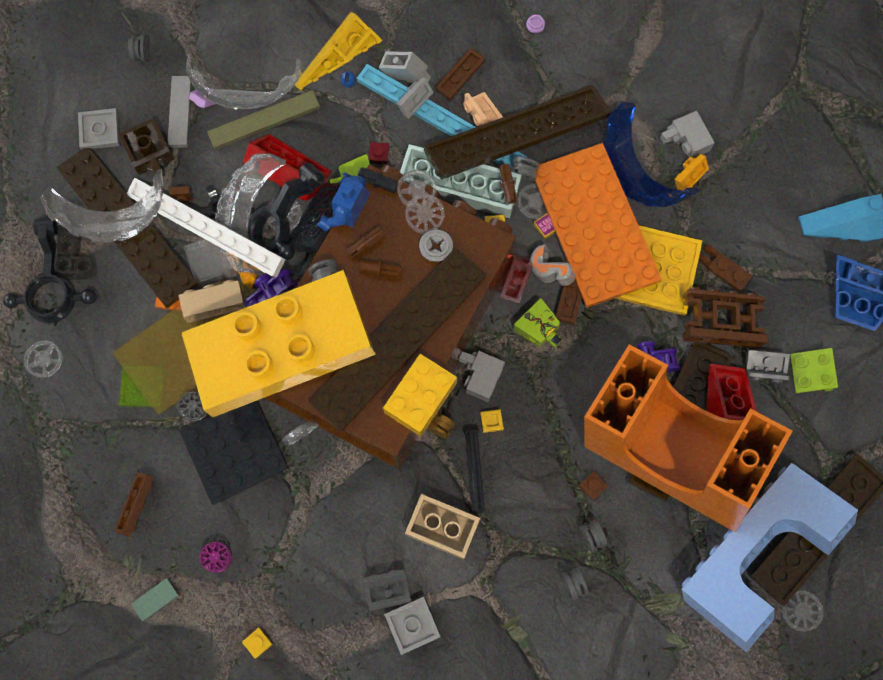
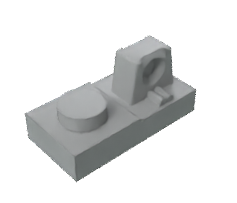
[396,77,434,119]

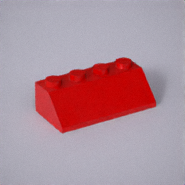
[243,134,332,201]

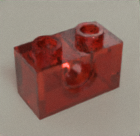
[499,255,533,303]

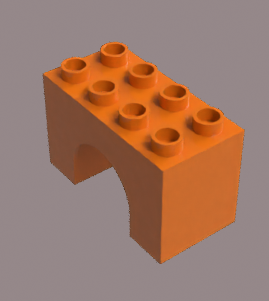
[584,344,793,532]

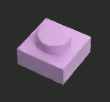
[189,88,217,108]

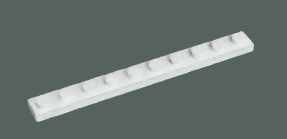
[127,178,286,278]

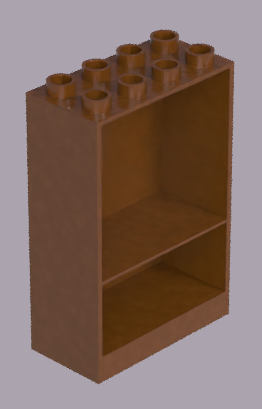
[264,165,516,470]

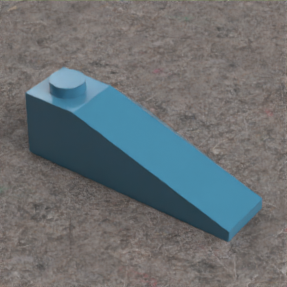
[798,194,883,242]

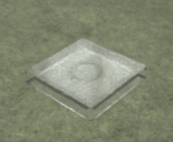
[184,239,233,283]

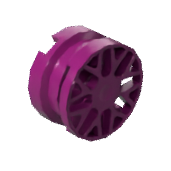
[200,542,232,573]

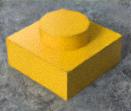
[242,627,273,659]

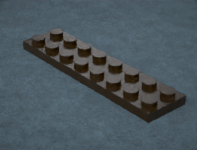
[628,342,733,502]
[749,454,883,606]

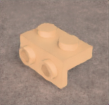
[463,92,503,126]

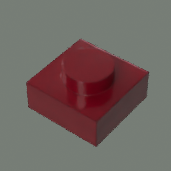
[368,142,389,164]

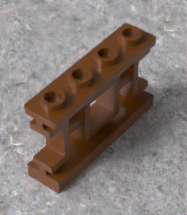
[682,287,768,348]

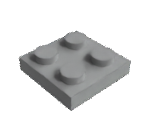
[78,108,120,150]
[384,597,441,655]

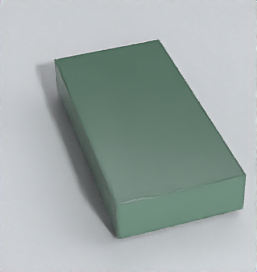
[131,578,180,622]

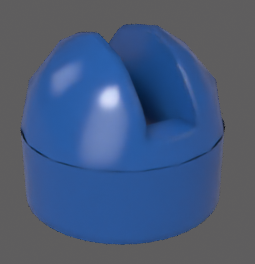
[340,71,356,88]

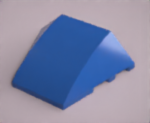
[835,255,883,331]

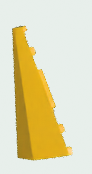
[294,12,382,91]

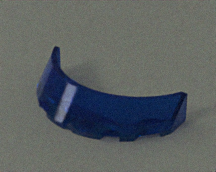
[604,102,700,207]

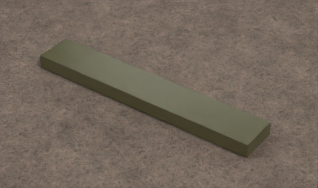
[207,90,320,150]

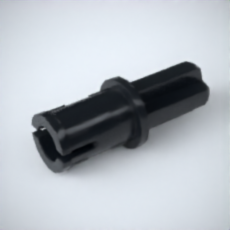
[357,168,399,194]

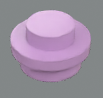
[526,15,545,33]

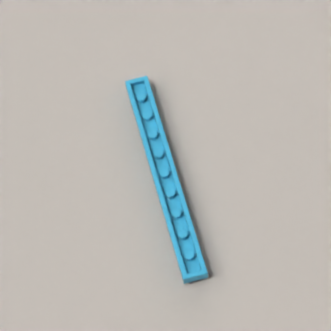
[357,64,527,168]

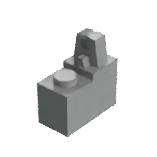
[379,51,431,83]
[660,111,715,158]
[459,351,505,402]

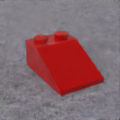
[707,364,757,420]

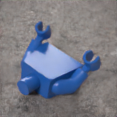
[317,172,370,231]

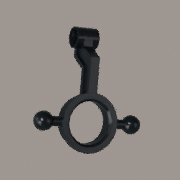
[239,163,325,260]
[3,218,97,323]

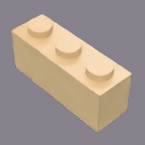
[179,280,246,323]

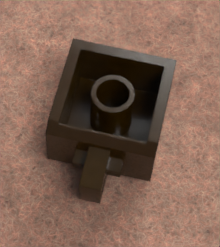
[118,118,174,179]

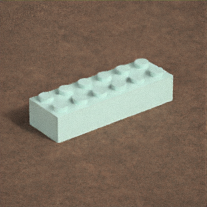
[400,144,522,219]

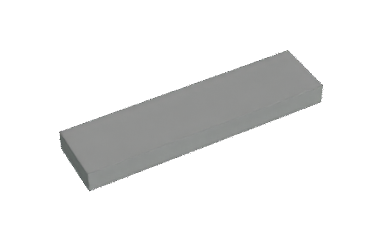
[167,76,192,148]

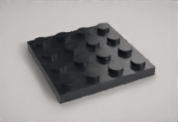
[287,183,341,252]
[179,401,288,505]

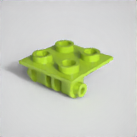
[790,348,838,393]

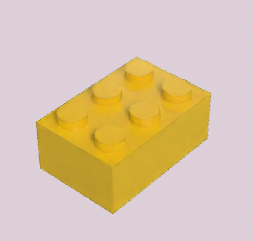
[383,354,457,437]

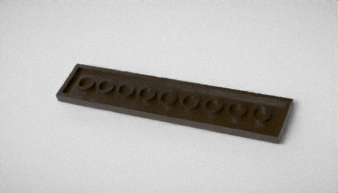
[424,85,612,180]
[57,148,199,308]
[309,248,487,432]

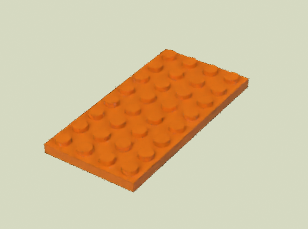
[534,143,662,308]

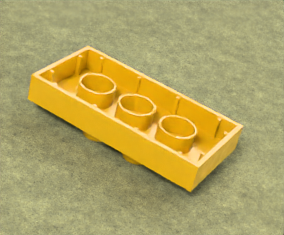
[182,270,375,417]

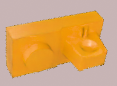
[674,154,709,195]

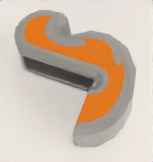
[530,244,576,286]

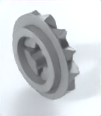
[419,229,453,263]

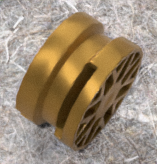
[427,412,455,439]

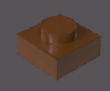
[170,186,193,203]
[579,471,608,501]

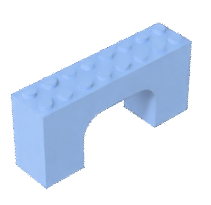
[681,463,858,652]

